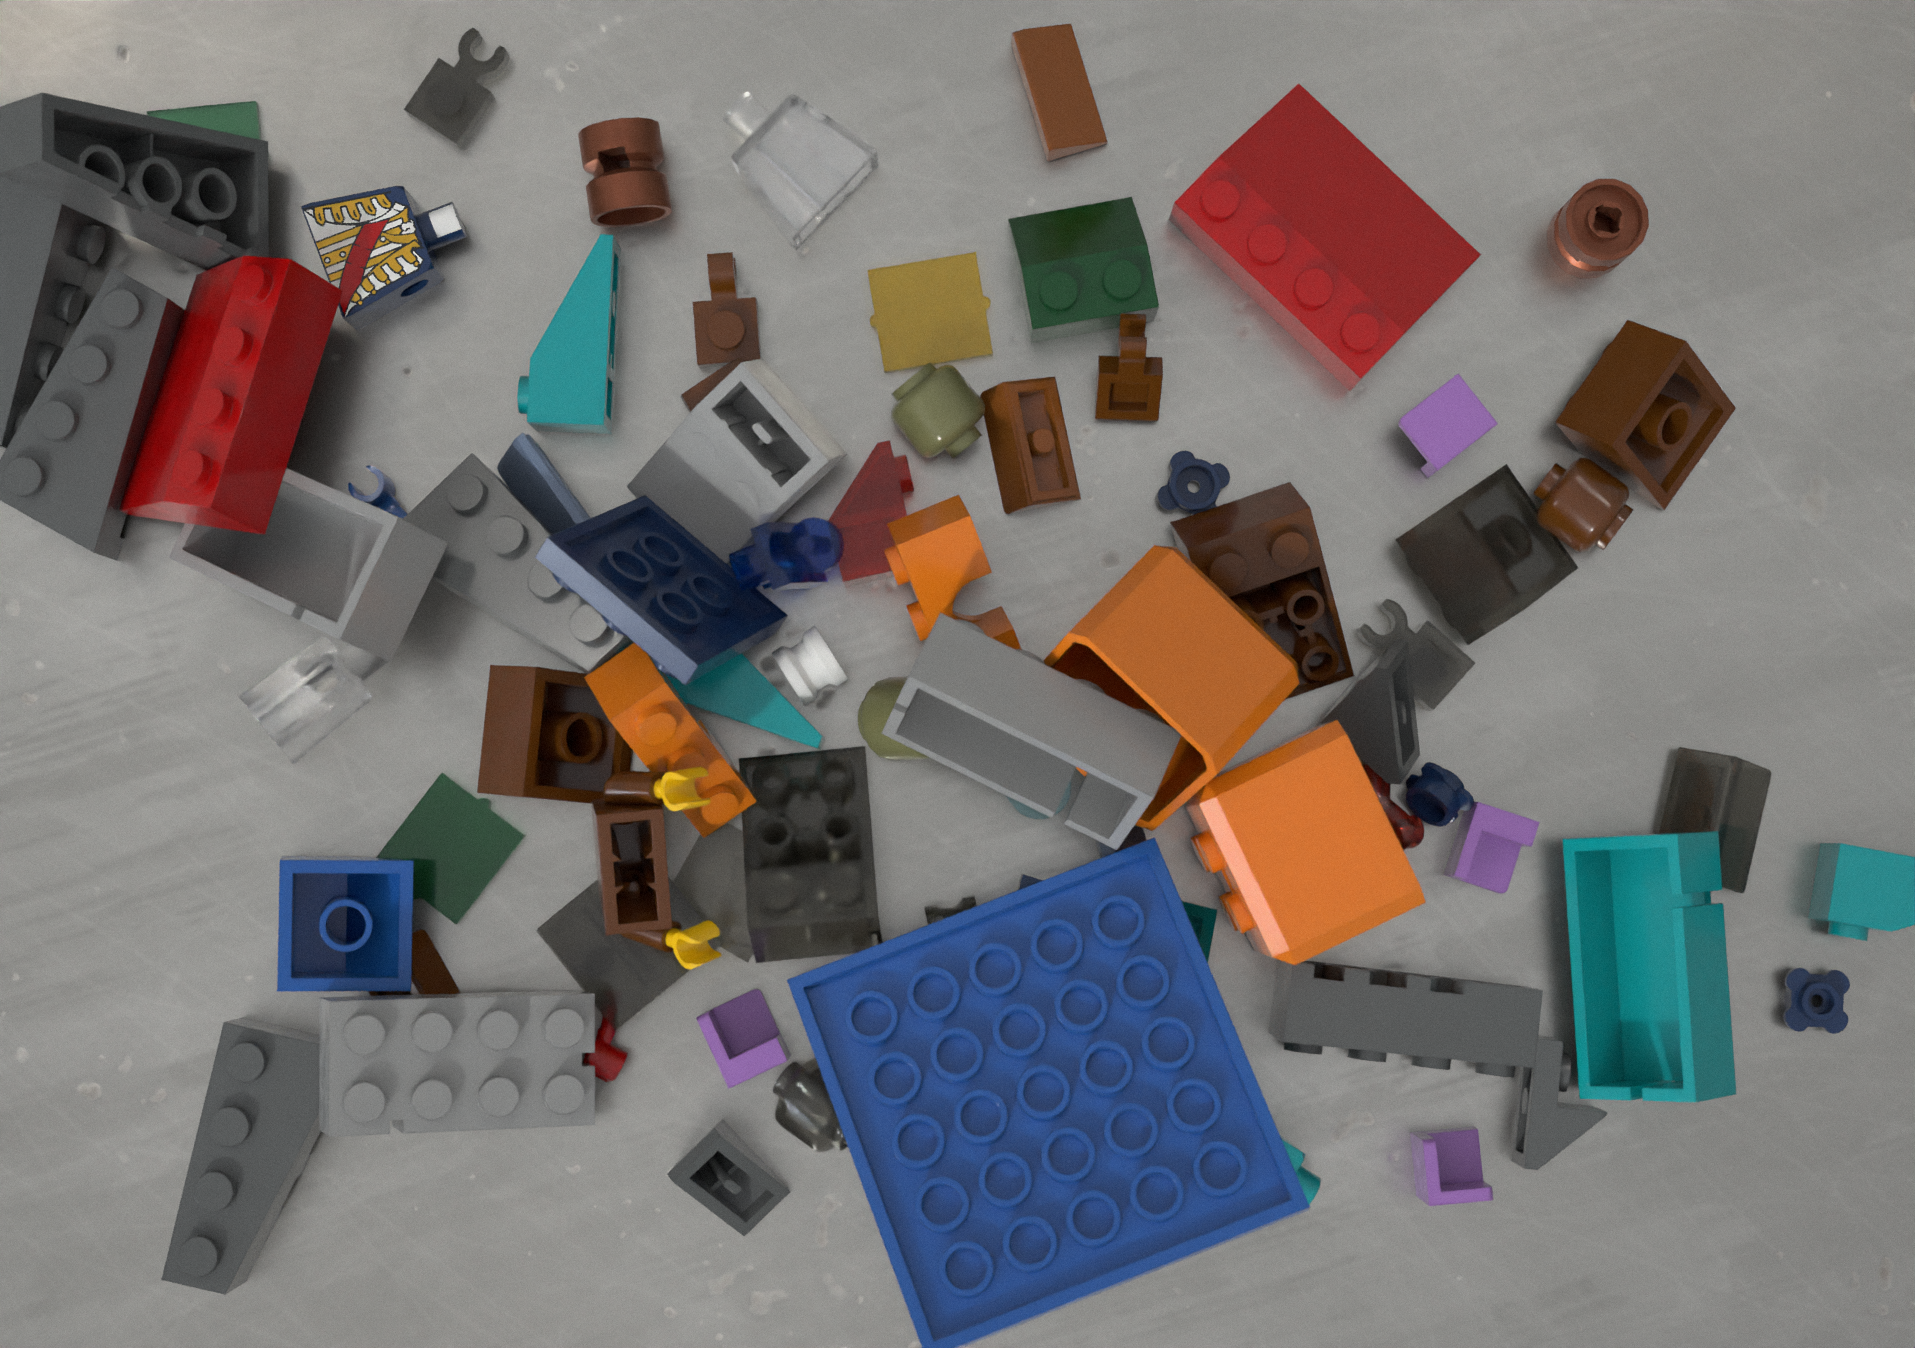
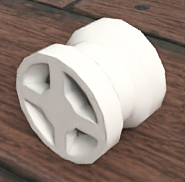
[772,626,848,706]

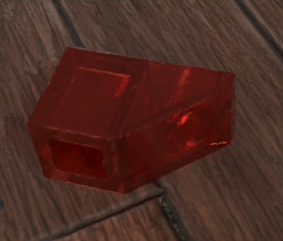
[829,440,914,588]

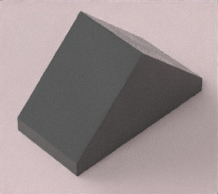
[1320,640,1420,785]
[667,1119,790,1236]

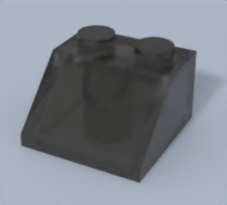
[1395,464,1578,645]

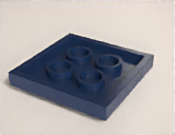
[535,495,788,685]

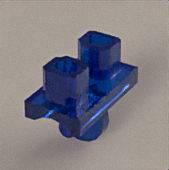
[729,517,844,591]

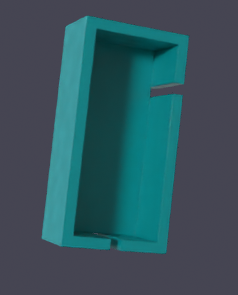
[1562,831,1736,1103]

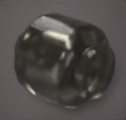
[773,1057,848,1153]

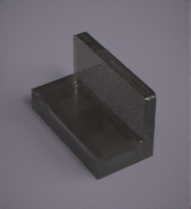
[1659,747,1771,893]

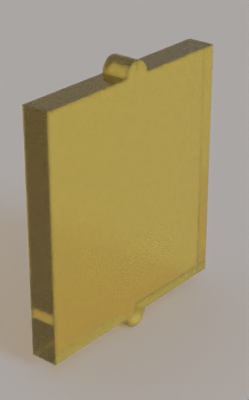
[867,252,993,373]

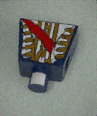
[301,186,467,330]

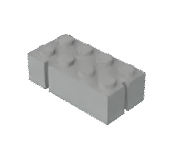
[169,468,448,662]
[881,613,1181,850]
[319,990,595,1137]

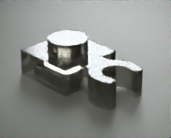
[404,28,510,149]
[1356,599,1475,711]

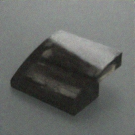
[536,877,722,1031]

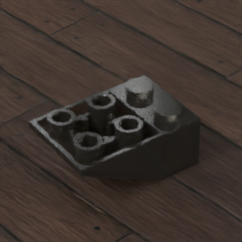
[739,746,883,963]

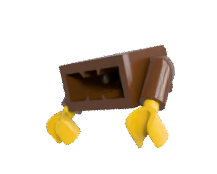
[591,766,721,969]

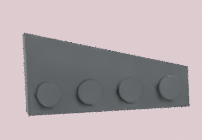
[1269,959,1543,1078]
[161,1017,321,1294]

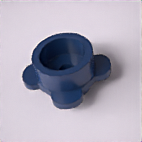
[1157,451,1230,515]
[1406,762,1474,827]
[1783,968,1850,1034]

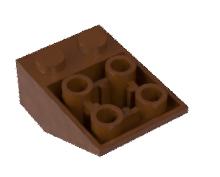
[1170,482,1354,699]

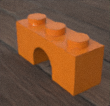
[884,495,1022,650]
[584,642,757,838]

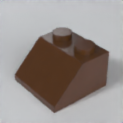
[1555,320,1736,510]
[477,665,632,804]

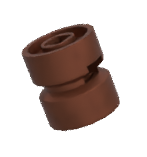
[578,117,672,227]
[1547,179,1649,278]

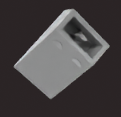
[627,358,847,565]

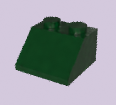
[1008,197,1159,343]

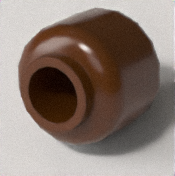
[1533,458,1634,552]

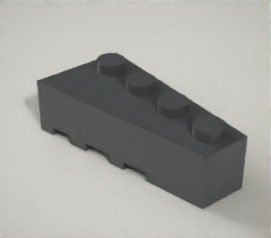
[0,93,269,271]
[0,176,106,449]
[0,267,185,561]
[403,453,634,675]

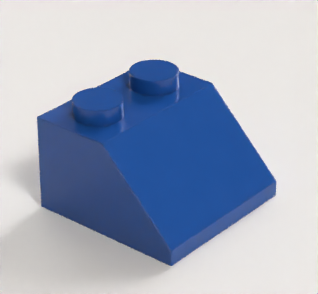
[277,856,414,992]

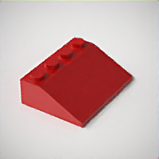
[1168,83,1481,391]
[119,255,343,535]

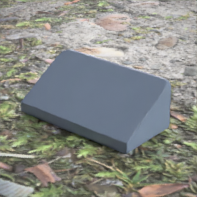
[497,433,590,534]

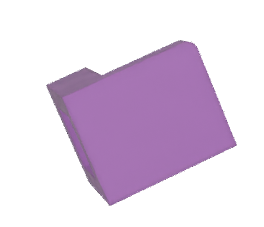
[1398,374,1498,478]
[1443,802,1540,893]
[696,989,791,1089]
[1410,1126,1493,1206]

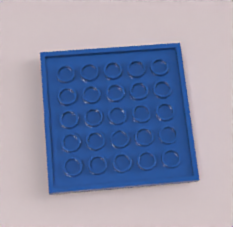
[787,837,1310,1348]

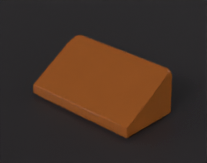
[1011,24,1108,162]
[980,377,1081,514]

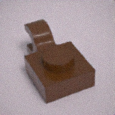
[693,252,762,368]
[1095,313,1163,421]

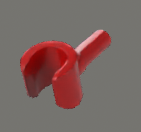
[583,987,628,1082]

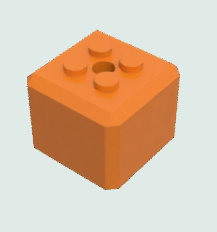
[1044,545,1299,831]
[1185,720,1426,965]

